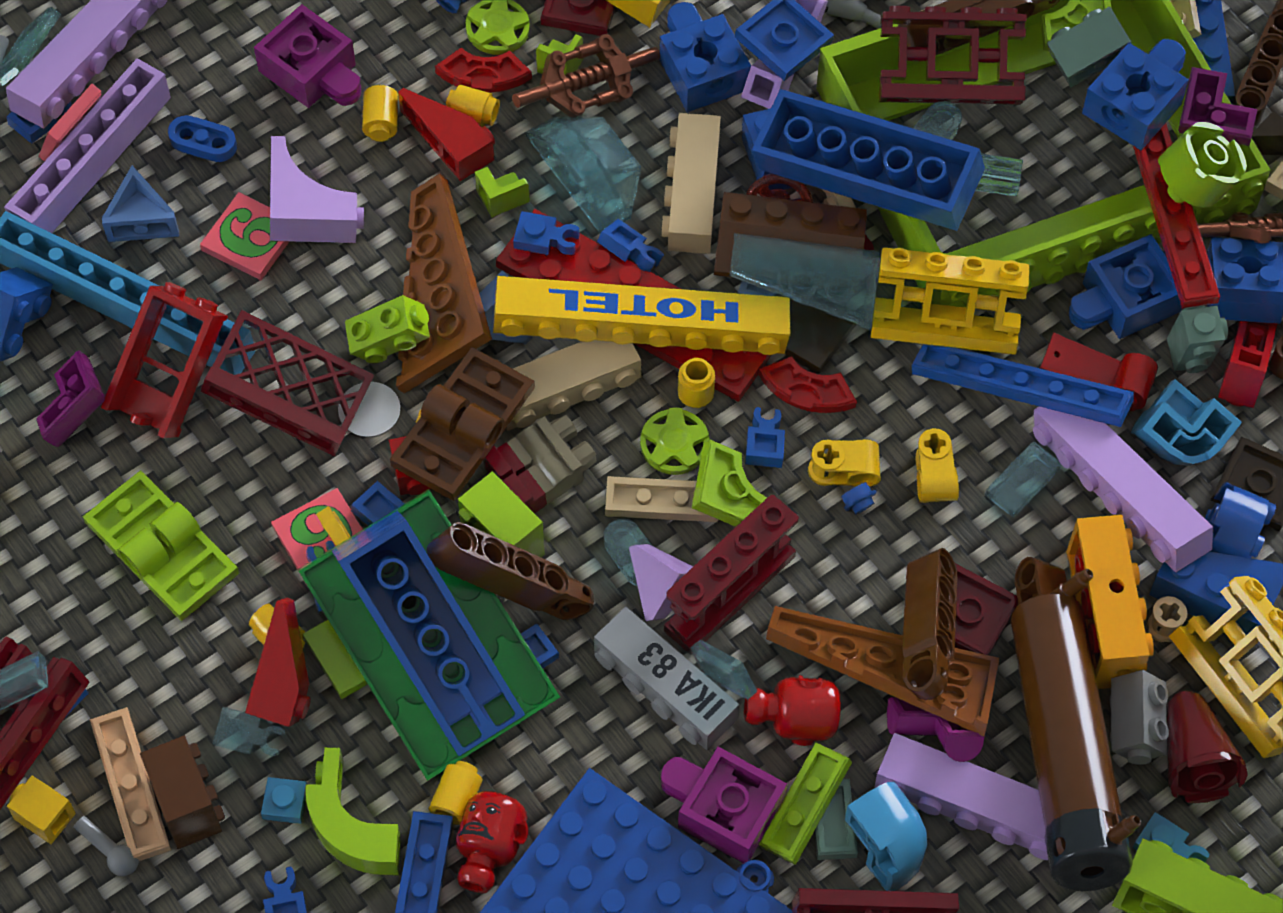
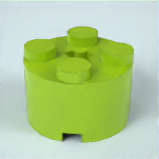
[1158,122,1247,208]

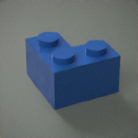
[0,267,53,362]

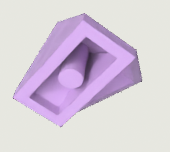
[629,544,693,622]

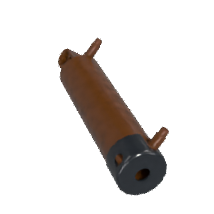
[1011,557,1141,892]

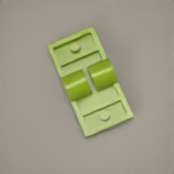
[82,470,240,622]

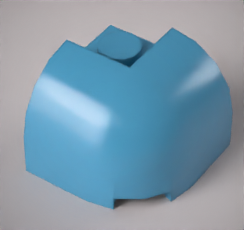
[1131,379,1242,466]
[845,782,927,891]

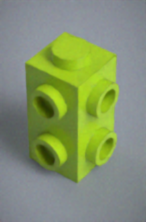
[345,295,430,363]

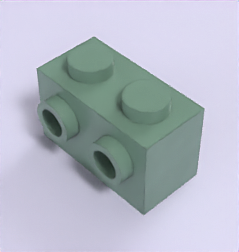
[1047,6,1132,88]

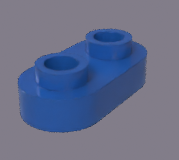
[168,115,237,162]

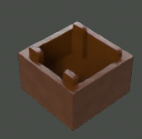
[140,735,225,849]

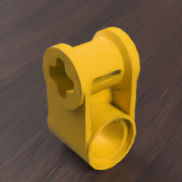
[915,428,959,503]
[808,439,881,487]

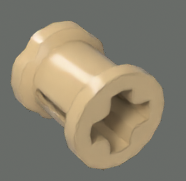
[1147,596,1187,642]

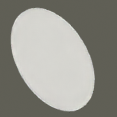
[338,382,400,437]

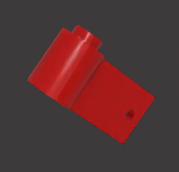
[1040,333,1159,411]

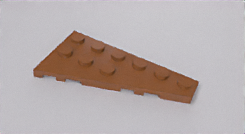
[396,174,492,394]
[766,606,999,737]

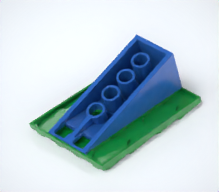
[298,489,560,781]

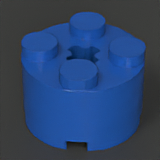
[1205,482,1276,558]

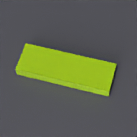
[759,742,852,865]

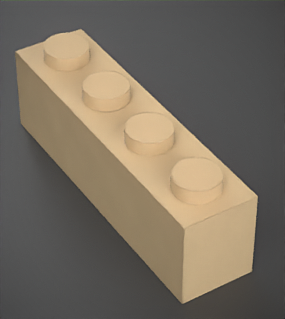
[662,113,721,254]
[506,340,641,431]

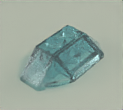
[526,116,641,234]

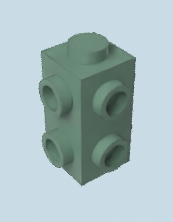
[1167,305,1228,373]

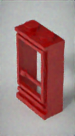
[101,282,228,438]

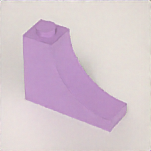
[270,136,364,243]

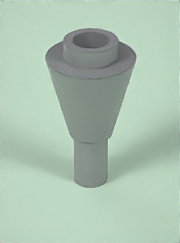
[826,0,881,29]

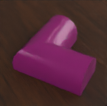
[1178,67,1257,146]
[36,350,105,447]
[887,697,985,762]

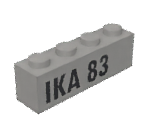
[594,606,739,750]

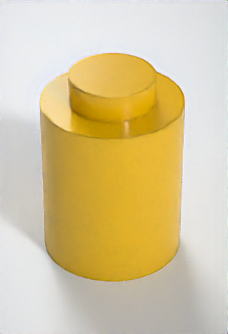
[362,85,398,142]
[428,761,483,825]

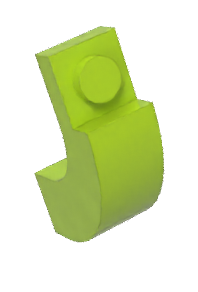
[305,747,401,875]

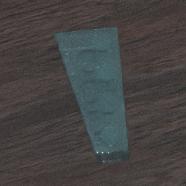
[729,233,881,330]

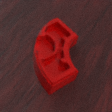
[435,48,532,93]
[759,356,857,413]

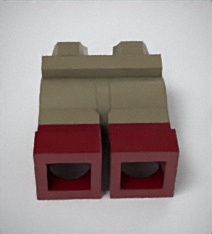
[483,415,597,514]

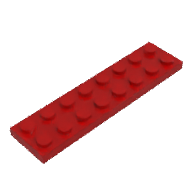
[496,209,772,402]

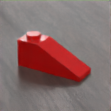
[398,88,495,181]
[1218,321,1277,408]
[245,598,311,727]

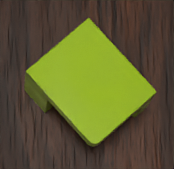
[536,34,583,74]
[475,167,530,218]

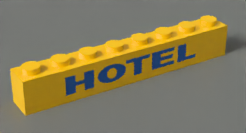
[493,276,790,355]

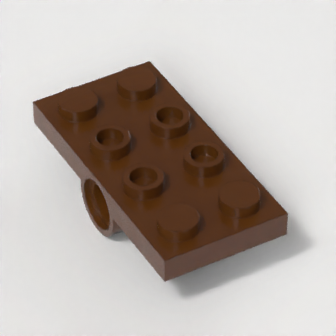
[390,347,535,501]

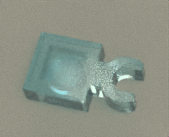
[212,707,286,756]

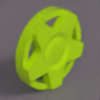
[466,0,530,55]
[640,408,709,475]

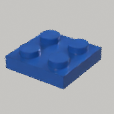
[734,0,834,81]

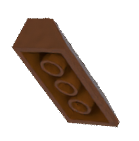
[714,192,867,293]

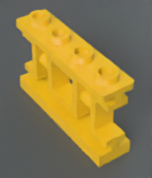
[871,248,1029,355]
[1169,576,1283,758]

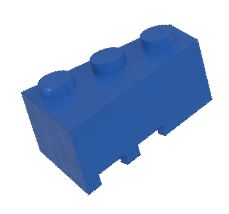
[1149,552,1283,635]

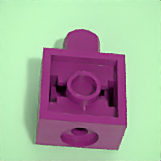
[254,4,362,108]
[661,747,787,863]

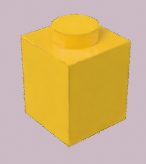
[7,775,76,844]

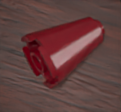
[1166,691,1248,803]

